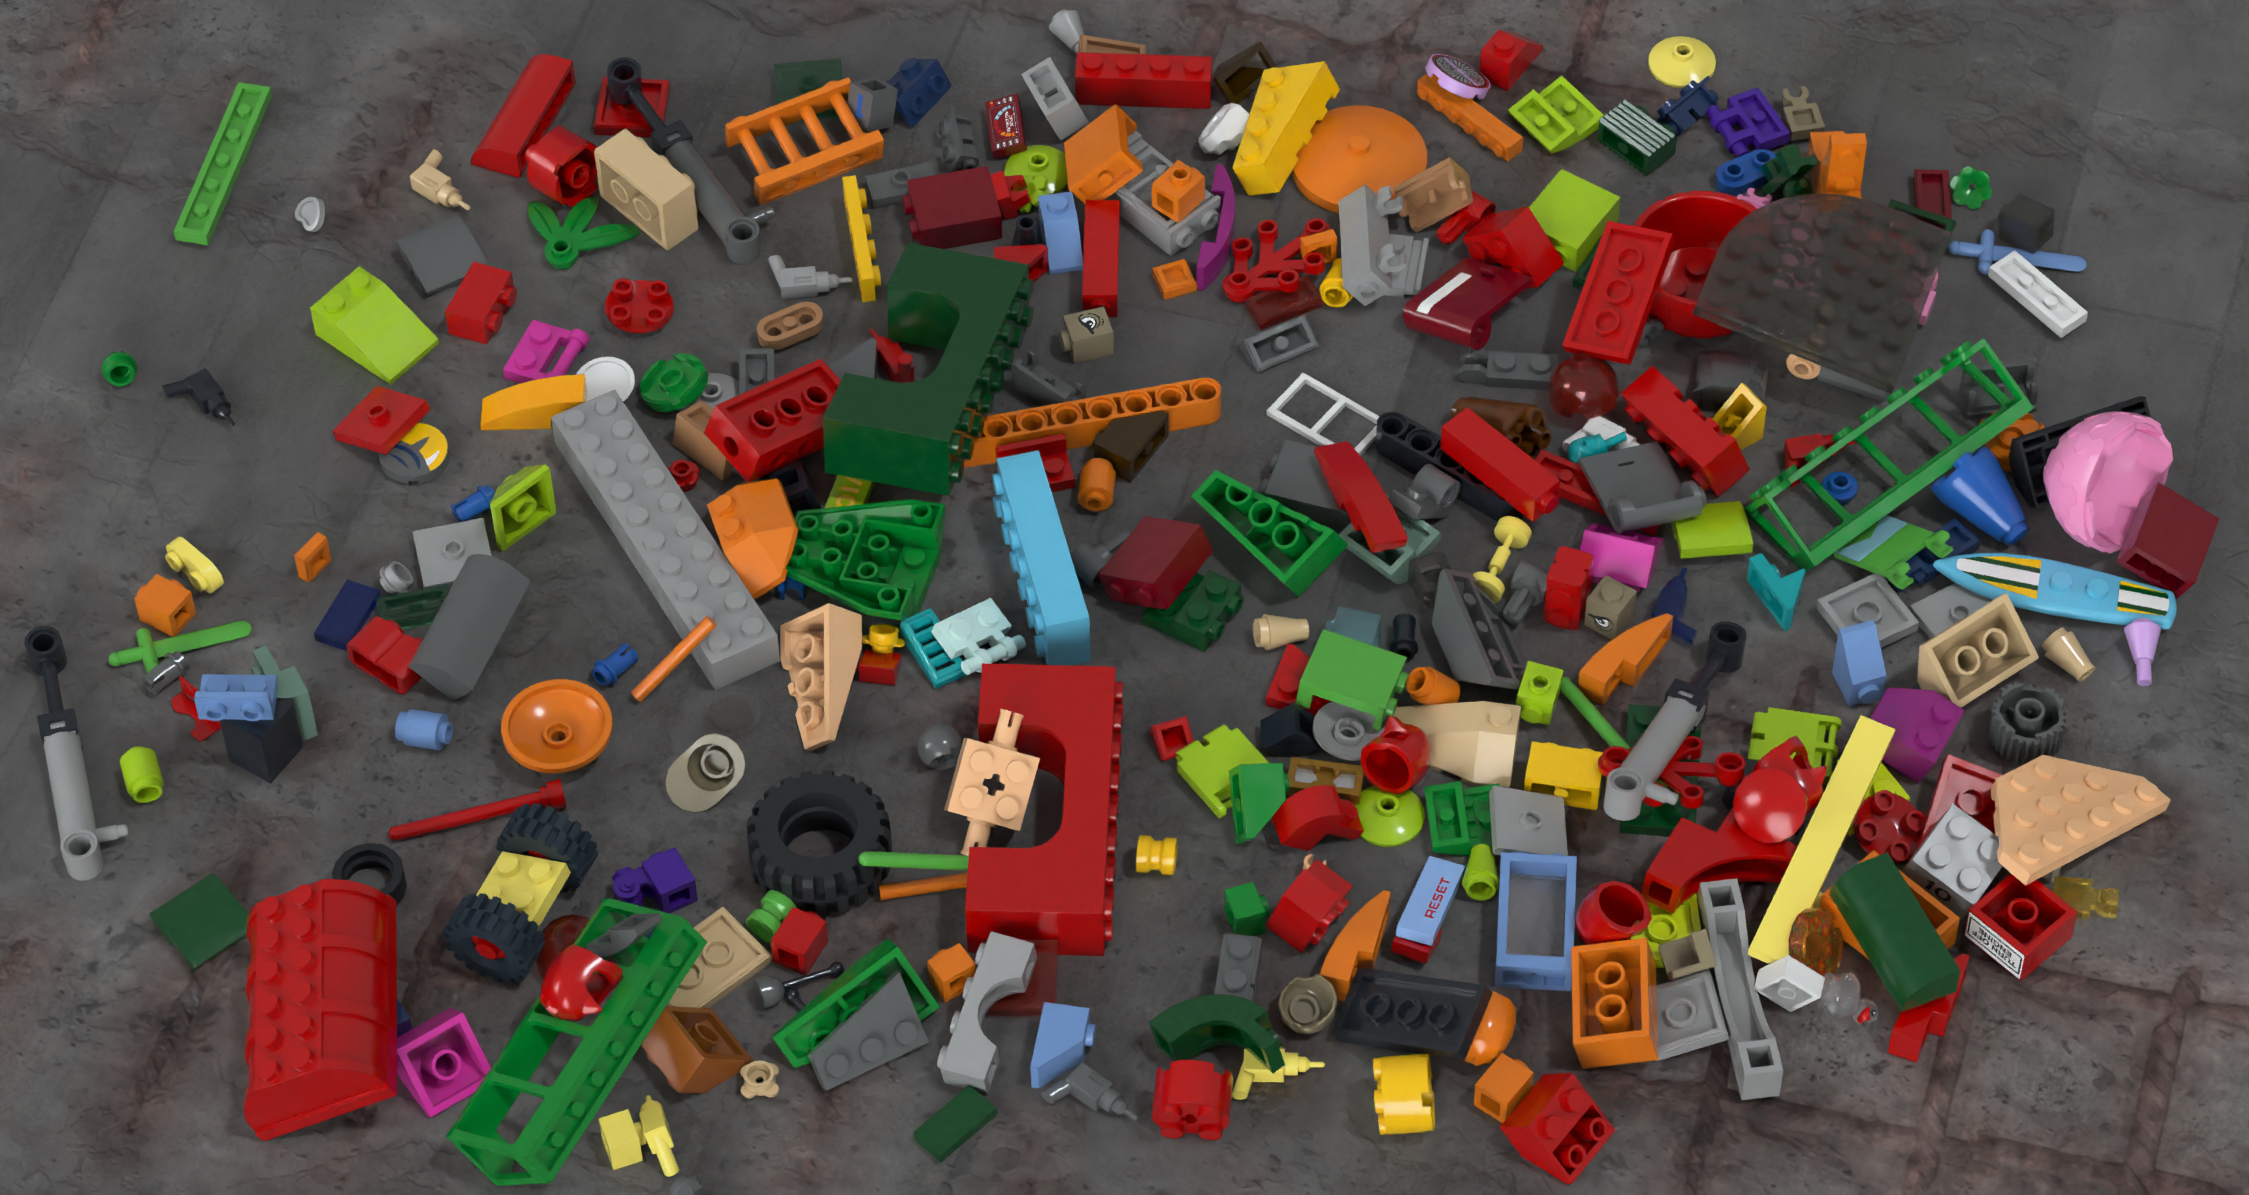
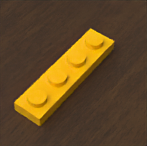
[842,175,881,302]

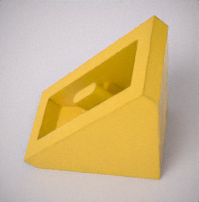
[1712,383,1767,450]

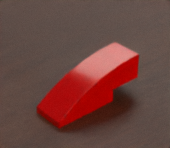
[1888,954,1970,1062]

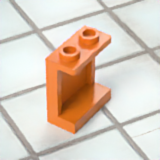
[1064,104,1143,204]

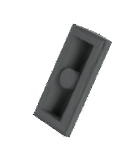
[1238,315,1319,373]

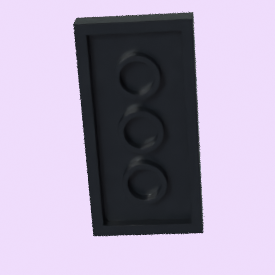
[1331,968,1493,1060]

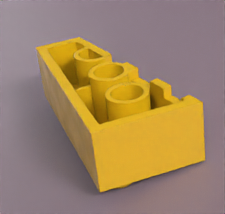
[1233,61,1340,196]

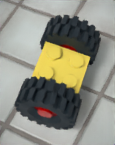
[442,803,598,984]

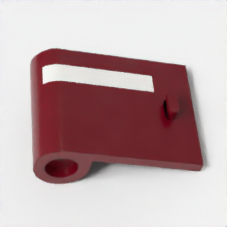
[1403,257,1533,350]

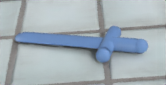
[1948,229,2087,274]

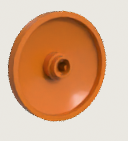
[1291,105,1427,214]

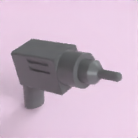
[1041,1062,1138,1120]

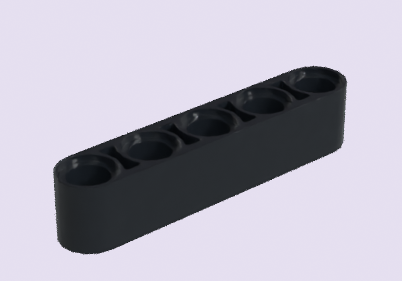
[1376,412,1524,522]

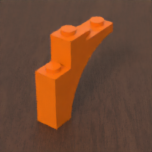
[1807,131,1867,225]

